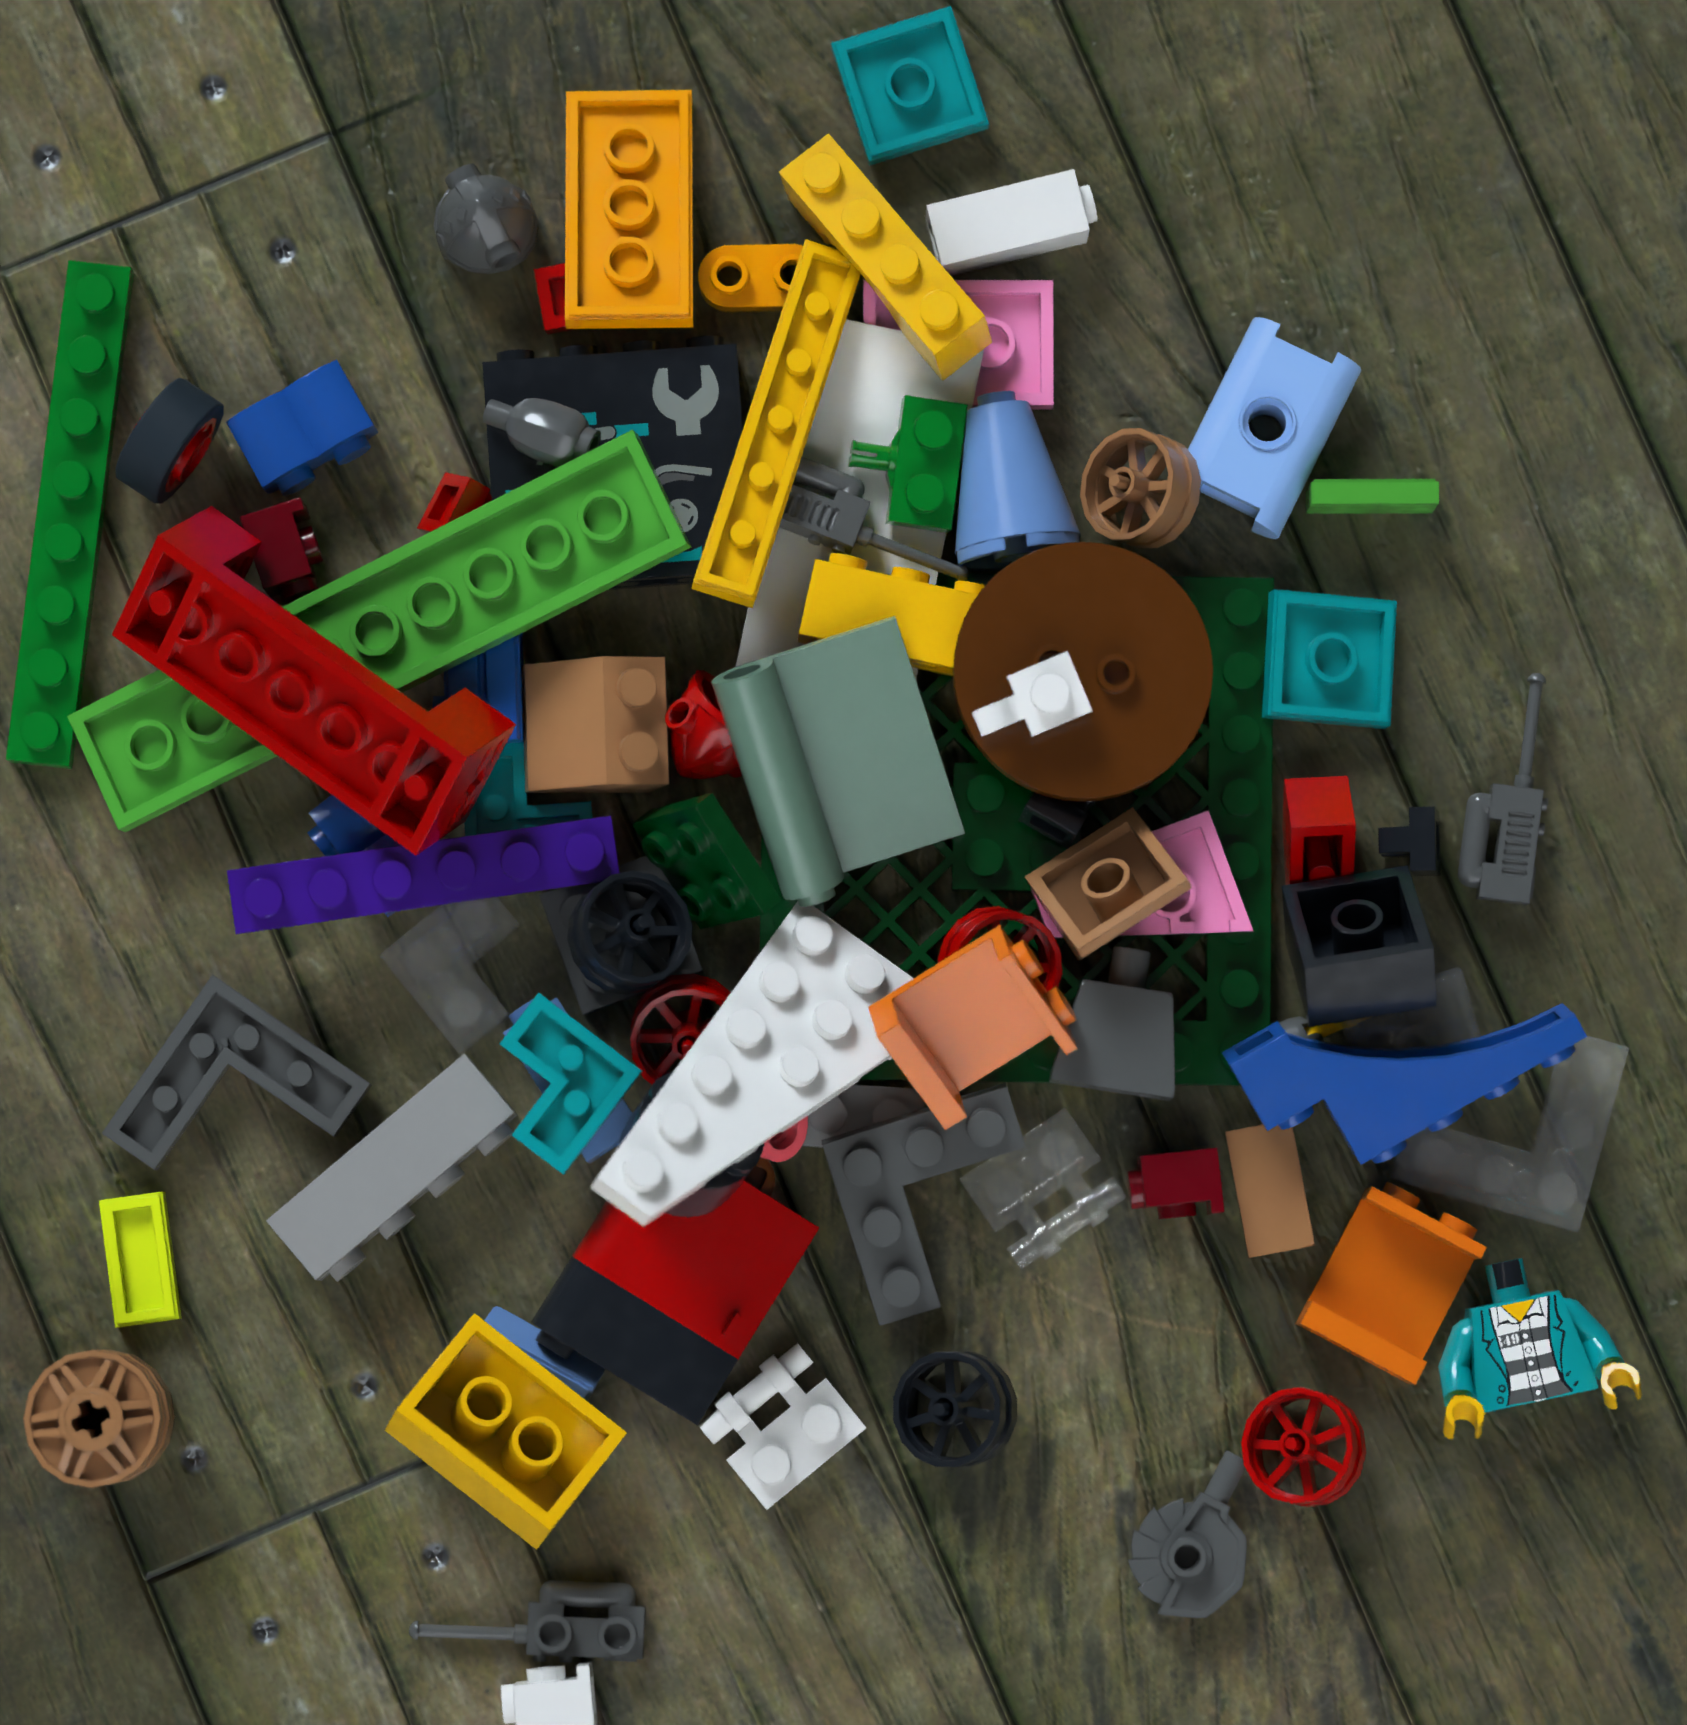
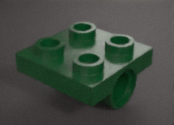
[632,793,781,929]

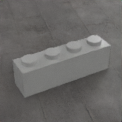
[266,1054,518,1282]

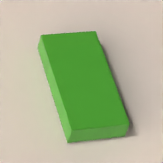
[1306,479,1439,514]

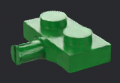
[848,395,968,533]

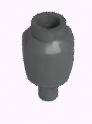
[483,398,601,467]

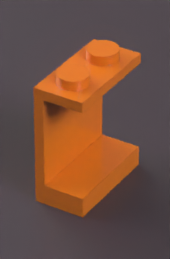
[868,925,1077,1130]
[1295,1182,1487,1385]

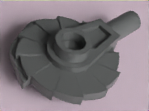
[1127,1450,1247,1618]

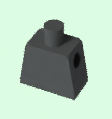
[1049,947,1175,1101]

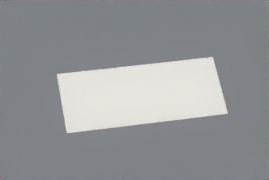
[736,319,984,679]

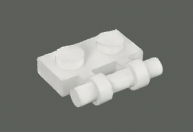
[698,1343,867,1510]

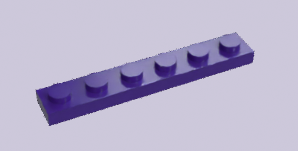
[227,816,619,934]

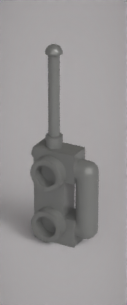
[779,457,970,581]
[1458,673,1548,906]
[409,1580,646,1662]

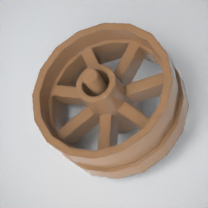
[1080,428,1201,548]

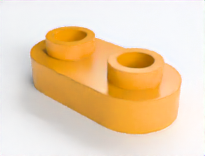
[698,244,803,312]

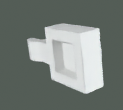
[972,651,1093,737]

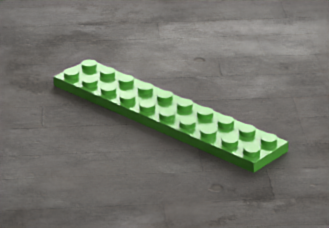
[67,429,692,832]

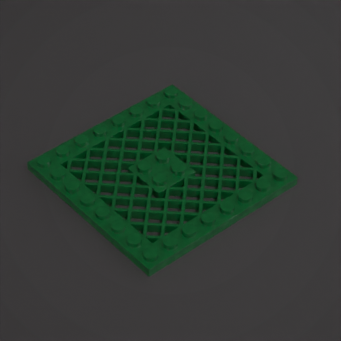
[760,573,1274,1087]

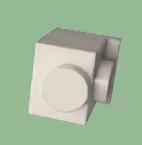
[501,1661,598,1725]

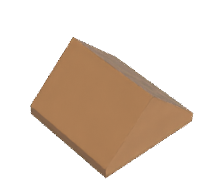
[1025,807,1192,961]

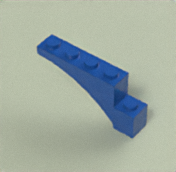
[1221,1003,1587,1165]

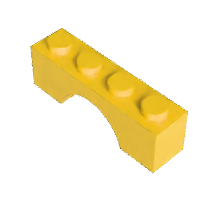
[779,133,992,381]

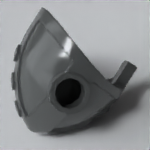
[434,164,539,274]

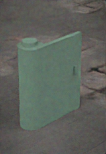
[711,616,965,907]

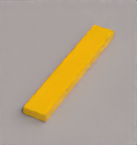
[691,239,861,609]

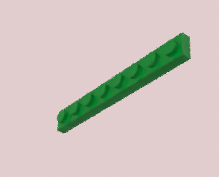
[6,260,134,769]

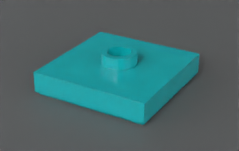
[831,6,989,166]
[1262,589,1397,729]

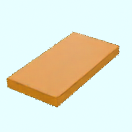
[565,90,693,329]

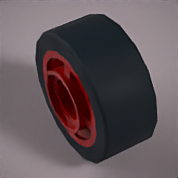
[115,378,224,504]

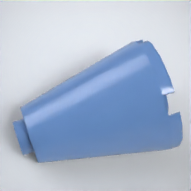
[955,391,1081,571]

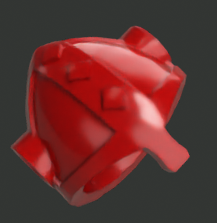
[665,670,742,780]

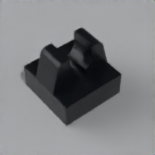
[1378,806,1441,876]

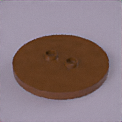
[953,542,1213,801]

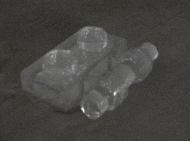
[959,1107,1127,1269]

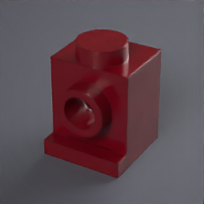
[240,497,323,602]
[1127,1148,1225,1220]

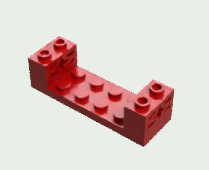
[112,506,516,856]

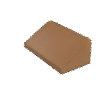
[1225,1124,1315,1258]

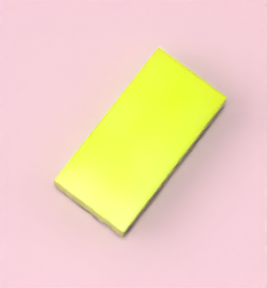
[99,1191,182,1328]

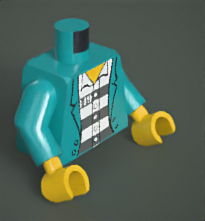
[1438,1258,1642,1439]

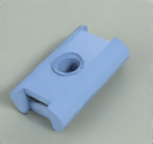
[1188,317,1361,539]

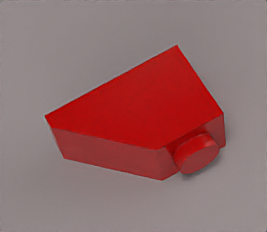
[1282,776,1356,885]

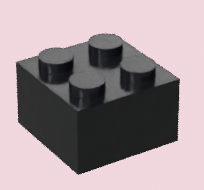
[1281,865,1437,1027]

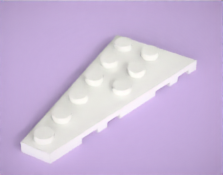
[590,901,914,1226]

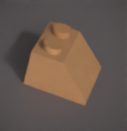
[522,656,669,793]

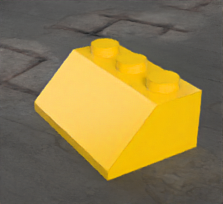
[385,1313,627,1550]

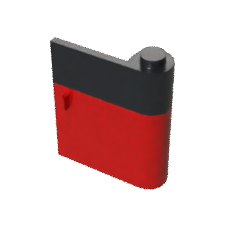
[531,1181,819,1426]

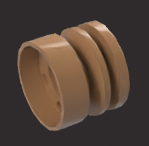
[23,1349,175,1488]

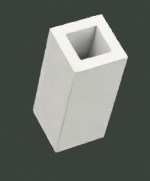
[925,169,1098,276]

